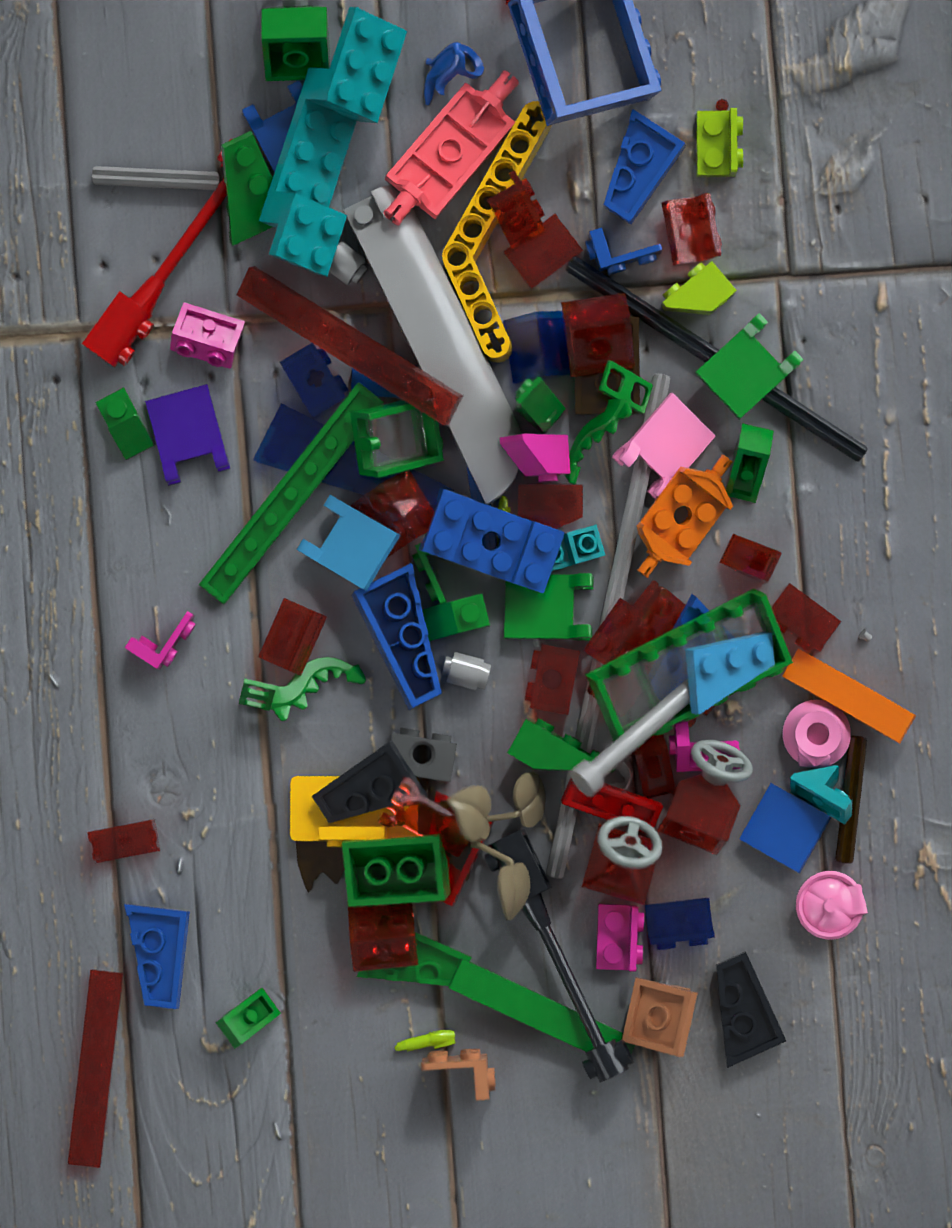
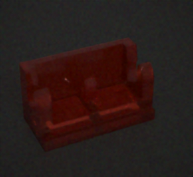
[87,819,161,863]

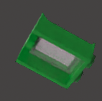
[350,395,444,478]

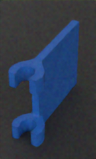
[242,80,303,173]

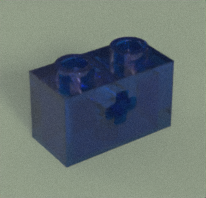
[280,342,349,420]

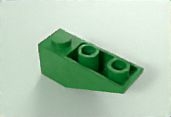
[515,376,566,434]
[507,717,616,773]

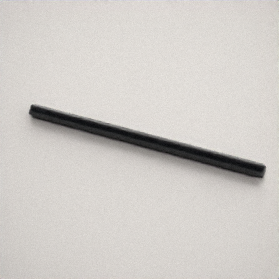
[566,256,868,462]

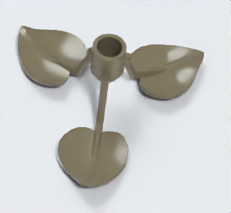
[447,772,546,921]

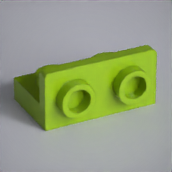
[696,108,743,177]

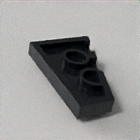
[312,741,428,823]
[716,951,786,1068]

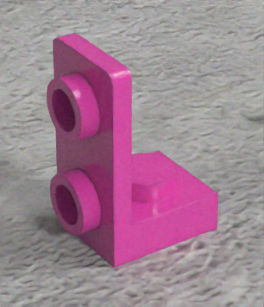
[125,611,196,669]

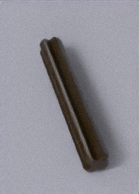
[835,735,867,864]

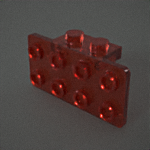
[583,586,686,717]

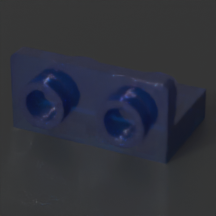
[644,897,715,950]

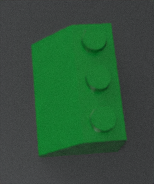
[342,835,451,907]

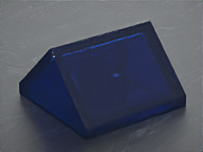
[503,311,575,384]

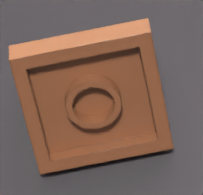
[622,978,698,1057]

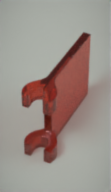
[378,778,470,857]

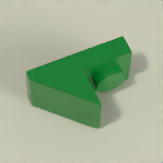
[95,388,155,460]
[215,988,281,1049]

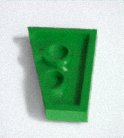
[221,131,273,246]
[356,917,472,986]

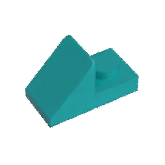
[790,765,852,825]

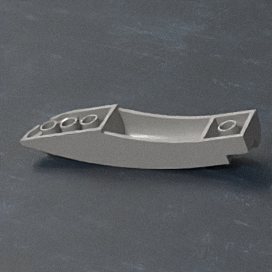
[343,185,521,505]

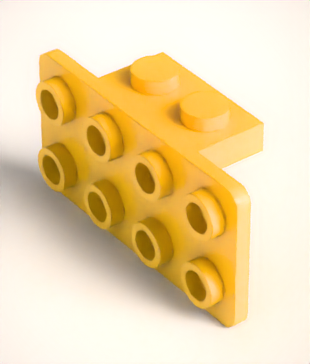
[290,776,420,847]

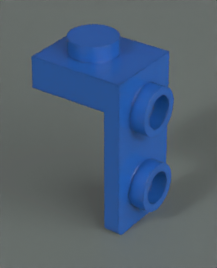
[585,228,663,275]

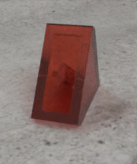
[719,534,782,584]

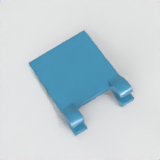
[296,495,400,591]

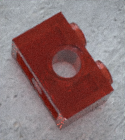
[524,644,580,715]

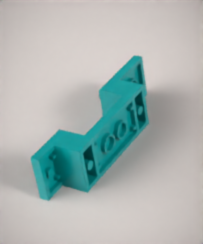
[259,7,407,277]

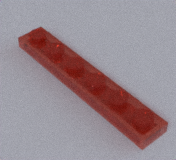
[68,969,124,1168]

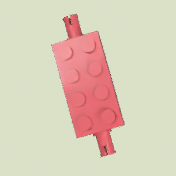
[383,70,519,225]

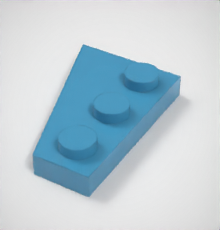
[685,632,775,715]

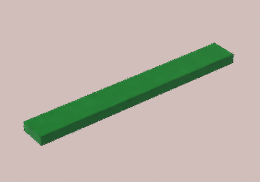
[199,382,384,605]

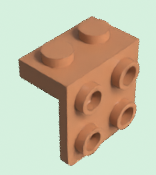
[421,1048,496,1100]

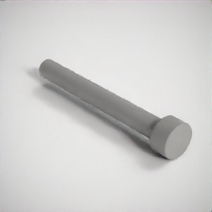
[570,678,690,797]

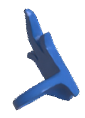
[424,42,484,105]

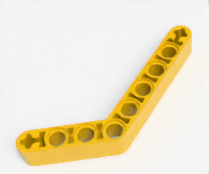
[442,101,551,363]

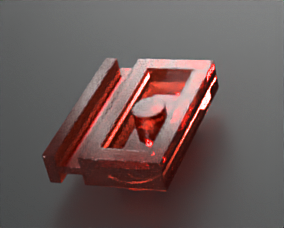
[504,213,583,290]
[258,598,327,676]

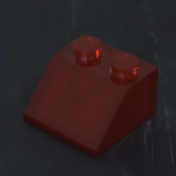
[561,293,635,377]

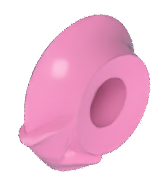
[783,700,851,769]
[796,871,867,940]

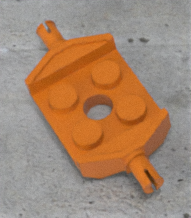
[636,454,733,578]

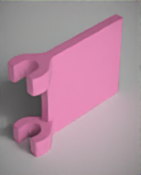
[612,393,716,500]

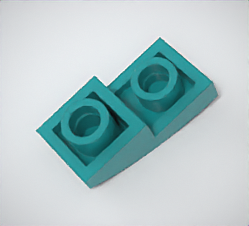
[551,524,605,572]

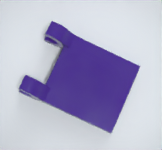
[145,384,231,486]

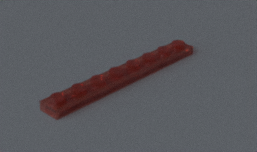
[236,266,463,425]

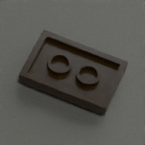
[574,317,640,415]

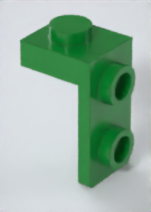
[412,534,447,605]

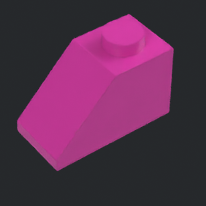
[500,434,570,482]

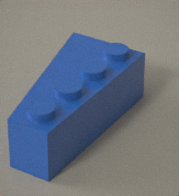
[351,563,442,710]

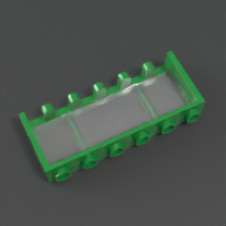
[585,588,793,747]

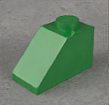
[726,423,774,503]
[422,594,490,641]

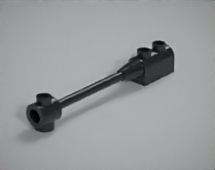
[484,829,634,1082]

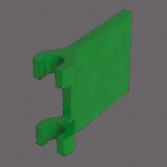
[695,313,804,420]
[504,573,594,641]

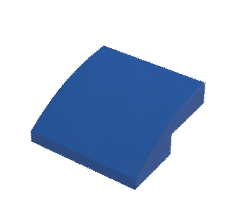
[739,783,831,873]

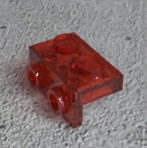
[661,193,722,266]

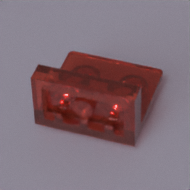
[347,901,418,972]

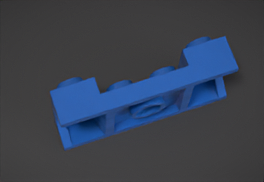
[418,489,565,594]

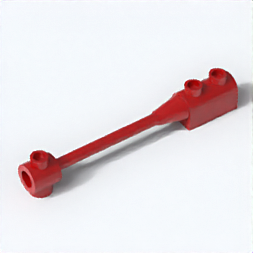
[82,139,265,368]

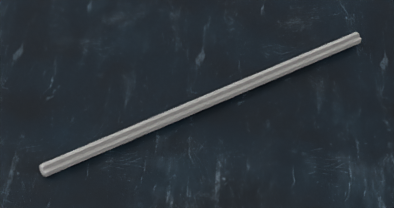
[546,373,670,879]

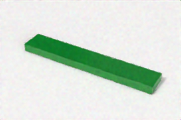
[448,958,635,1054]

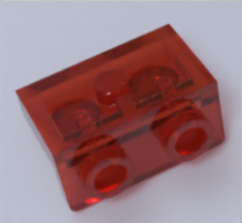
[487,171,546,249]
[771,583,842,654]

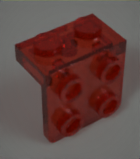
[350,470,434,558]

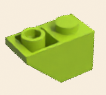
[661,261,737,315]

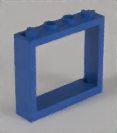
[508,0,662,126]

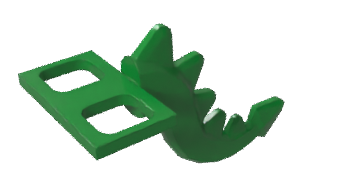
[564,360,653,485]
[239,657,366,721]

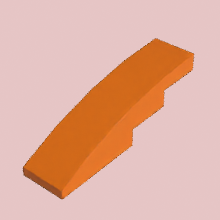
[782,649,916,744]

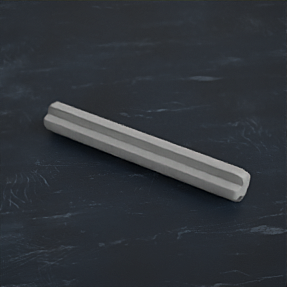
[92,166,220,190]

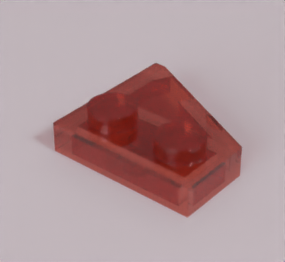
[518,483,583,529]

